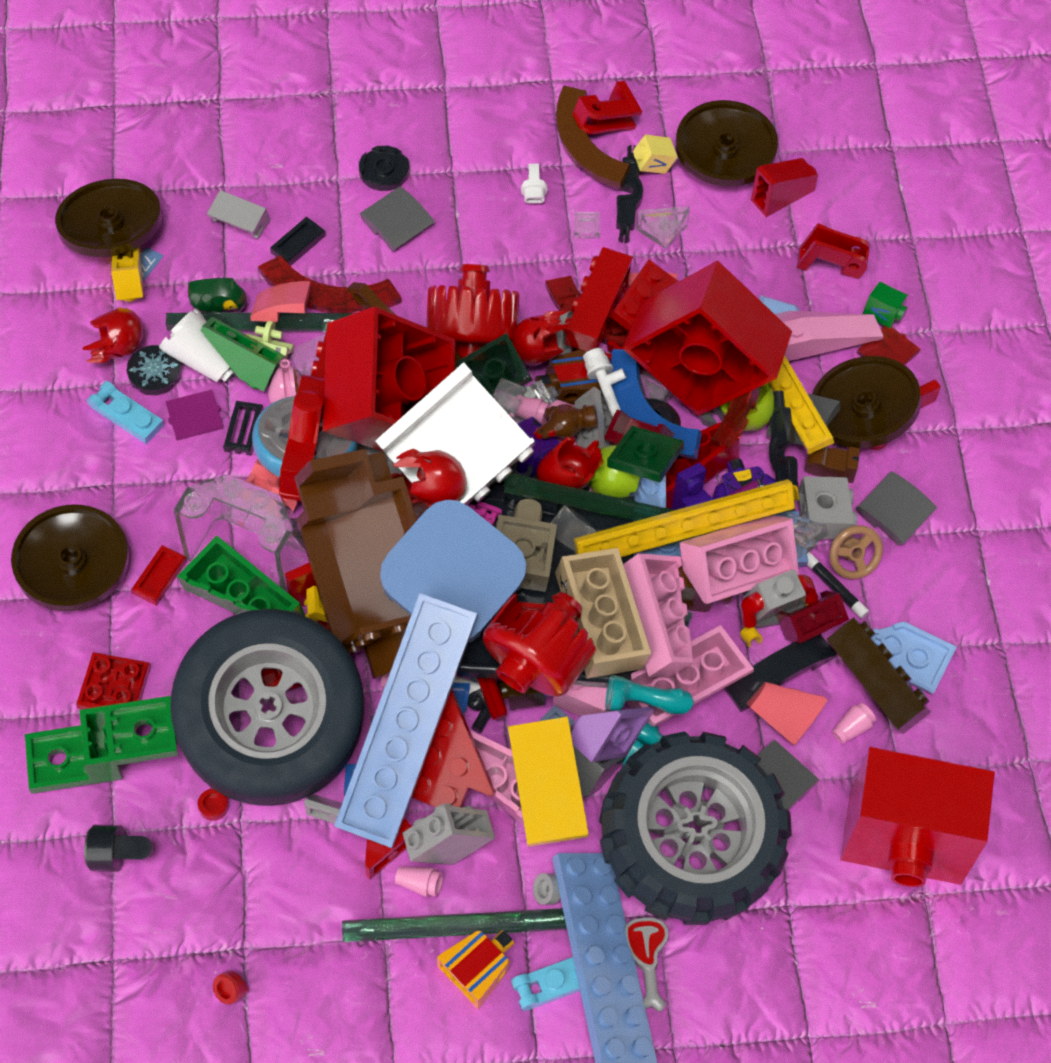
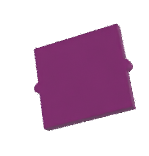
[165,389,224,441]

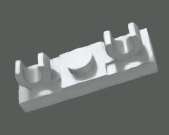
[575,387,609,458]

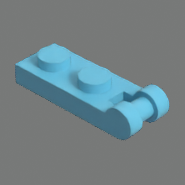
[87,381,164,444]
[511,957,580,1011]

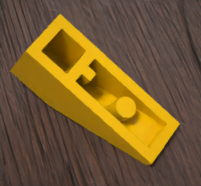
[111,247,143,302]

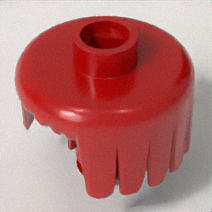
[426,264,520,359]
[483,592,596,697]

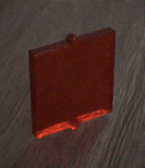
[856,326,921,365]

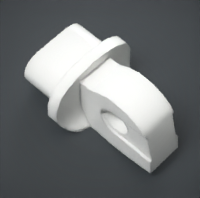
[521,164,548,203]

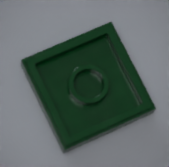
[607,425,684,483]

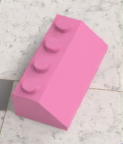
[679,515,799,604]
[626,625,754,727]

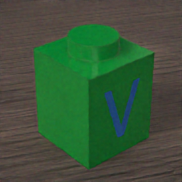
[863,281,908,329]

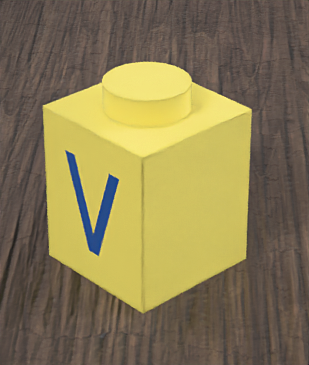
[633,134,678,174]

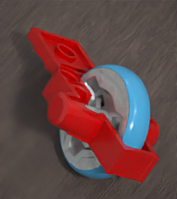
[252,331,358,501]

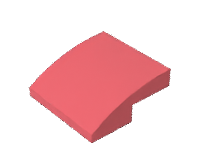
[250,281,311,322]

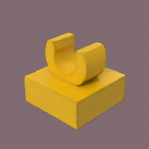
[304,586,327,622]

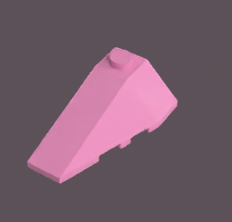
[775,311,884,361]

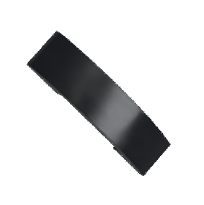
[724,634,837,712]

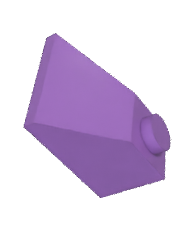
[571,706,655,762]

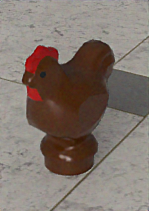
[533,404,598,439]

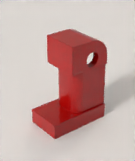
[572,81,643,134]
[797,223,870,279]

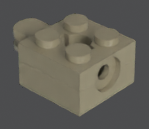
[496,499,557,592]

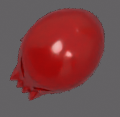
[82,308,144,363]
[512,311,569,366]
[536,437,604,494]
[393,448,467,504]

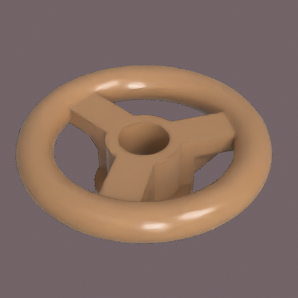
[829,525,883,580]

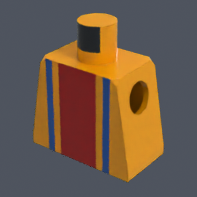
[437,930,515,1009]

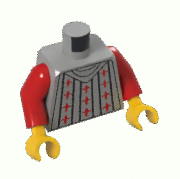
[740,569,818,648]

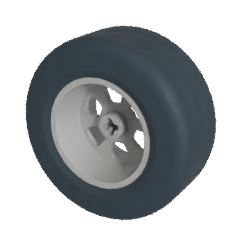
[170,609,364,806]

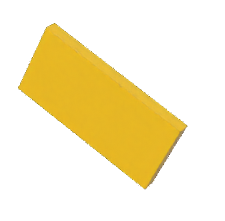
[508,717,589,847]

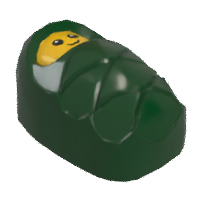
[188,278,246,313]

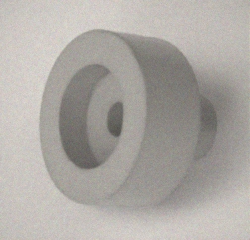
[533,873,560,905]

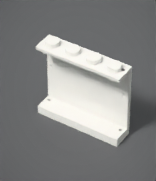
[376,363,535,505]

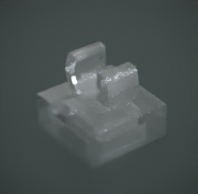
[521,380,558,406]

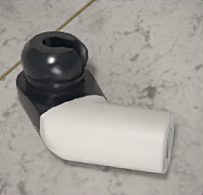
[454,676,486,711]

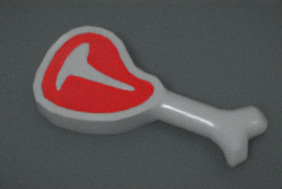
[625,917,668,1012]

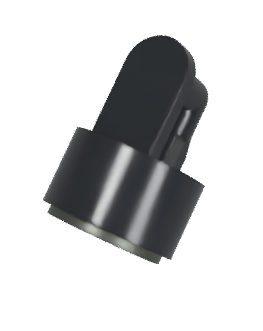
[84,824,155,872]

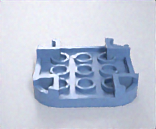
[380,500,526,643]

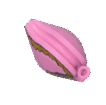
[268,359,302,404]

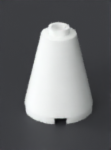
[159,308,234,382]

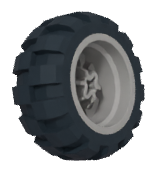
[599,731,792,925]

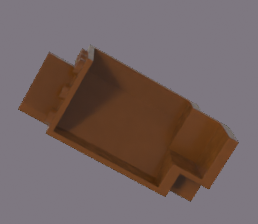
[294,449,417,679]

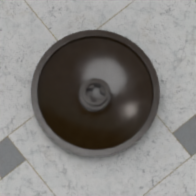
[675,100,778,187]
[55,178,162,257]
[812,356,922,448]
[11,504,129,611]

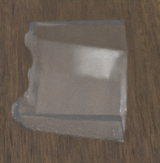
[173,474,309,593]

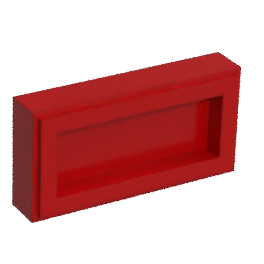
[131,545,187,606]

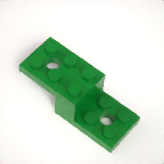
[25,696,178,794]

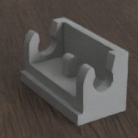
[207,190,270,239]

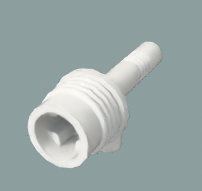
[583,348,627,418]

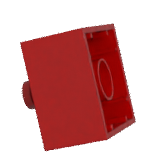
[623,260,792,416]
[323,306,455,452]
[840,747,995,887]

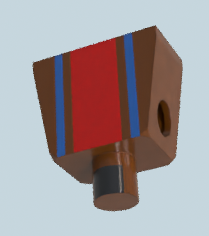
[535,350,603,405]

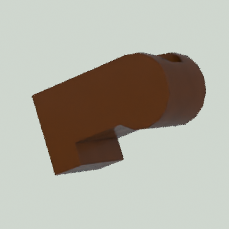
[805,447,860,484]

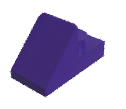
[671,463,714,511]

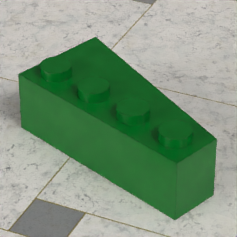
[176,535,305,616]

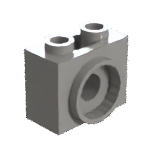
[799,476,857,539]

